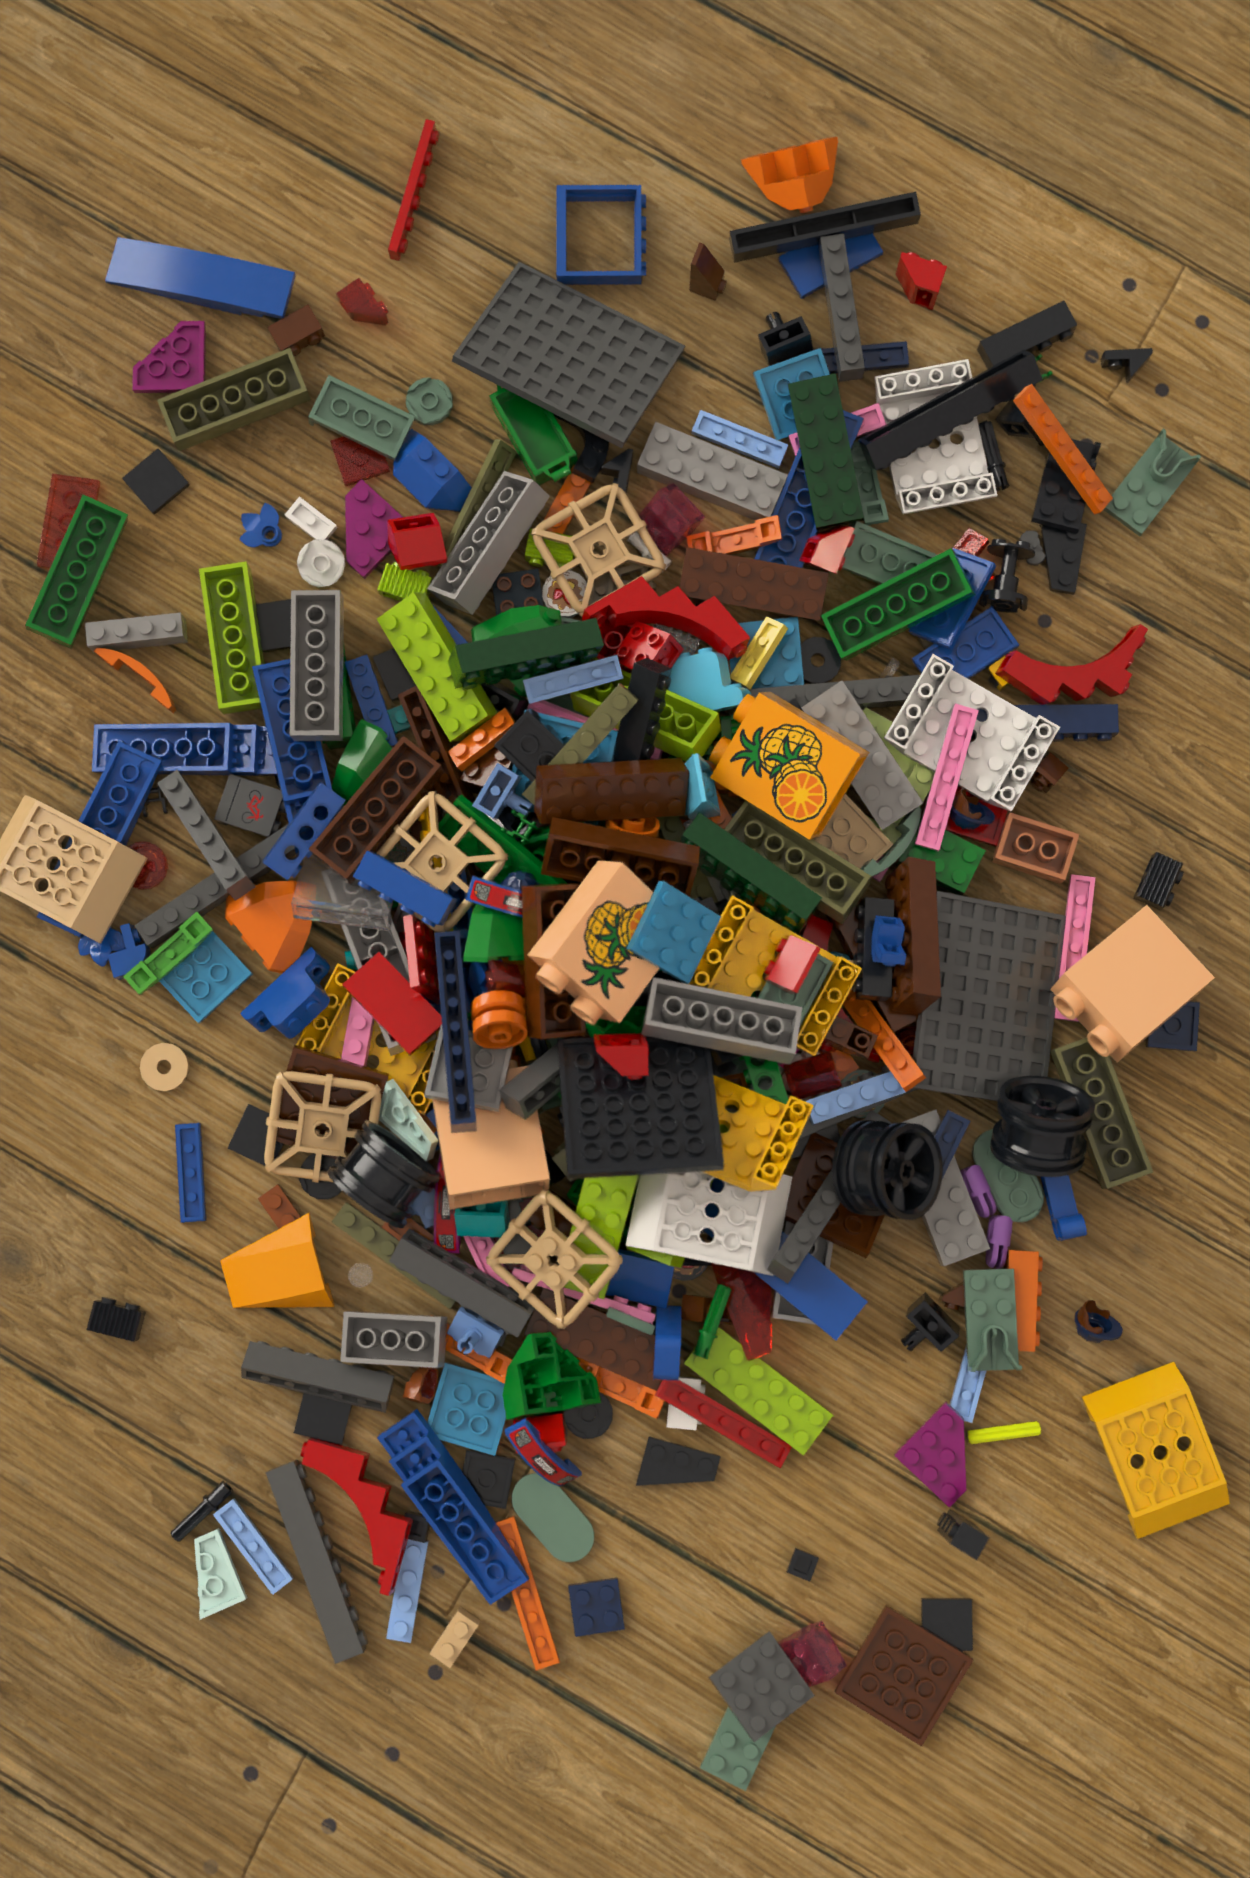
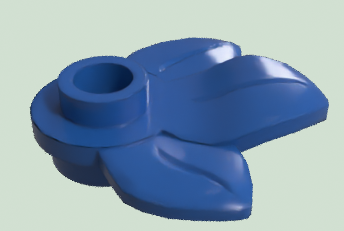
[240,503,282,548]
[78,926,126,967]

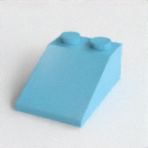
[685,753,721,821]

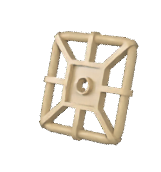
[531,483,666,617]
[376,791,508,932]
[264,1071,381,1183]
[486,1190,623,1329]

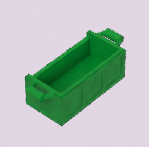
[489,385,578,486]

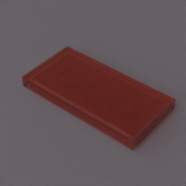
[36,473,100,569]

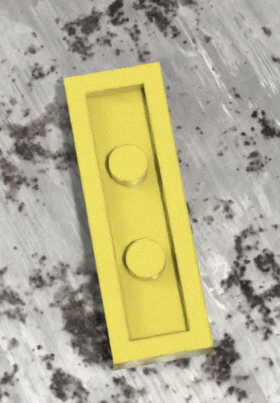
[730,616,788,690]

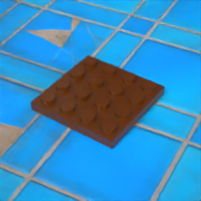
[266,1045,389,1159]
[784,1133,889,1258]
[835,1604,973,1747]

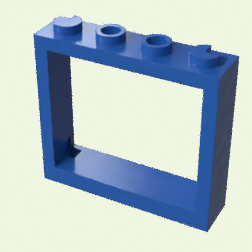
[556,185,646,285]

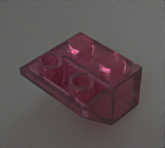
[639,483,705,556]
[778,1621,847,1687]

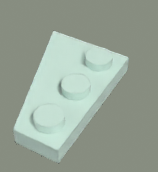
[379,1079,438,1162]
[194,1528,247,1619]

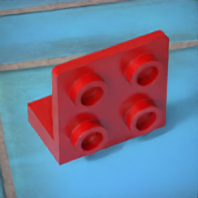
[614,621,684,670]

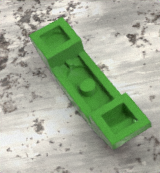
[123,912,213,995]

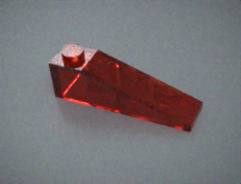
[711,1263,773,1361]

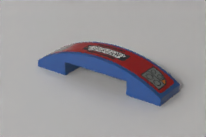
[465,876,523,917]
[505,1418,582,1486]

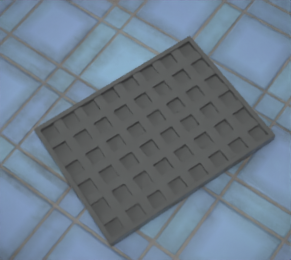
[452,262,685,448]
[913,891,1066,1102]

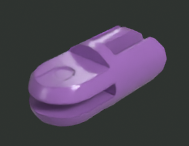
[960,1165,996,1218]
[986,1215,1013,1269]

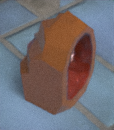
[403,1367,439,1405]

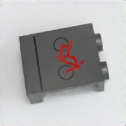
[214,774,286,838]

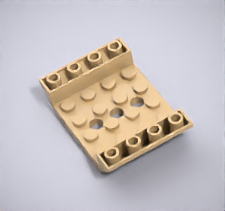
[0,795,148,944]

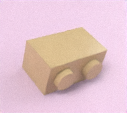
[430,1607,480,1668]

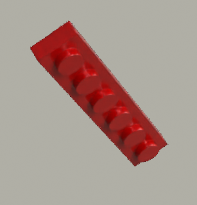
[388,119,439,261]
[655,1380,792,1469]

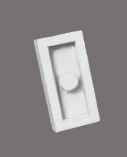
[285,497,338,540]

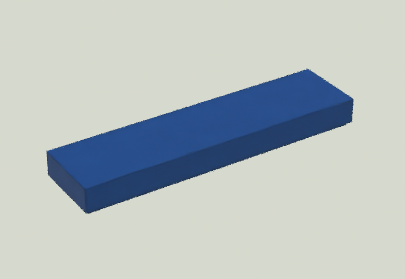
[175,1123,207,1223]

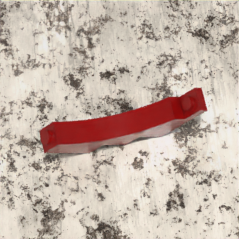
[582,576,750,661]
[301,1438,413,1596]

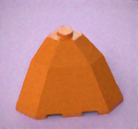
[741,136,838,213]
[225,880,316,974]

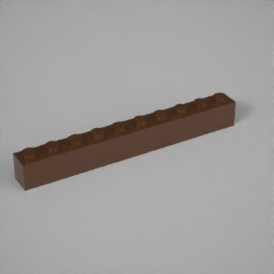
[398,686,495,882]

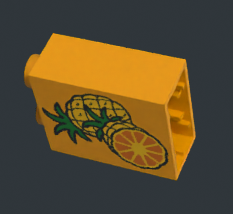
[709,692,870,840]

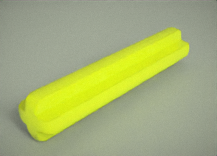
[967,1421,1041,1444]

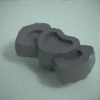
[1019,531,1046,565]

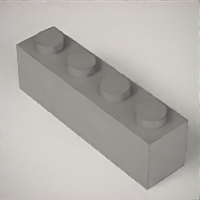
[85,612,188,653]

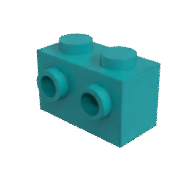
[454,1200,510,1237]

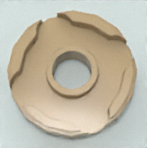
[140,1043,190,1092]

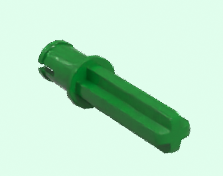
[693,1284,731,1359]

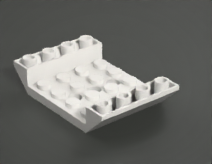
[875,359,998,514]
[884,654,1060,811]
[625,1172,792,1276]

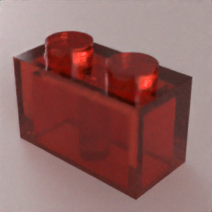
[783,1051,842,1099]

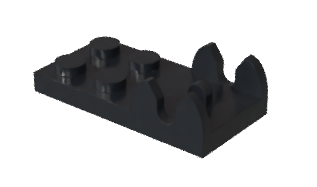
[1031,439,1101,533]
[494,708,585,782]

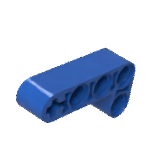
[1040,1175,1087,1241]
[653,1305,681,1381]

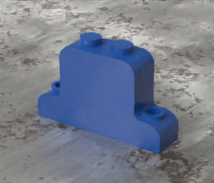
[240,947,330,1039]

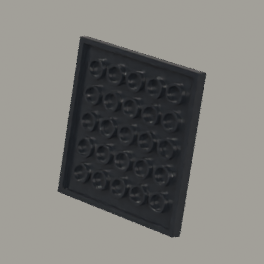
[557,1036,724,1179]

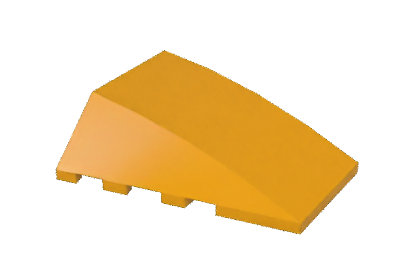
[220,1212,335,1308]

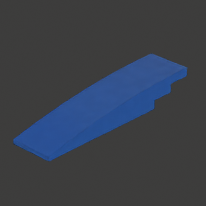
[105,237,296,319]
[755,410,864,568]
[252,659,335,856]
[92,723,277,775]
[37,741,162,938]
[703,1178,868,1341]
[377,1409,529,1605]

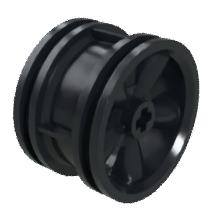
[990,1076,1095,1177]
[327,1120,441,1229]
[832,1120,943,1220]

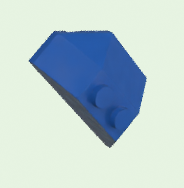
[393,429,472,512]

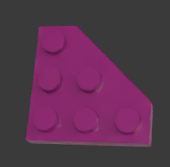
[132,321,206,393]
[345,479,402,579]
[894,1401,967,1508]

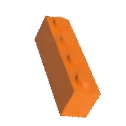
[1005,1250,1043,1352]

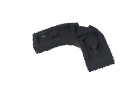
[553,413,609,483]

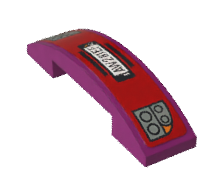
[434,1153,461,1253]

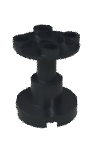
[979,539,1035,613]

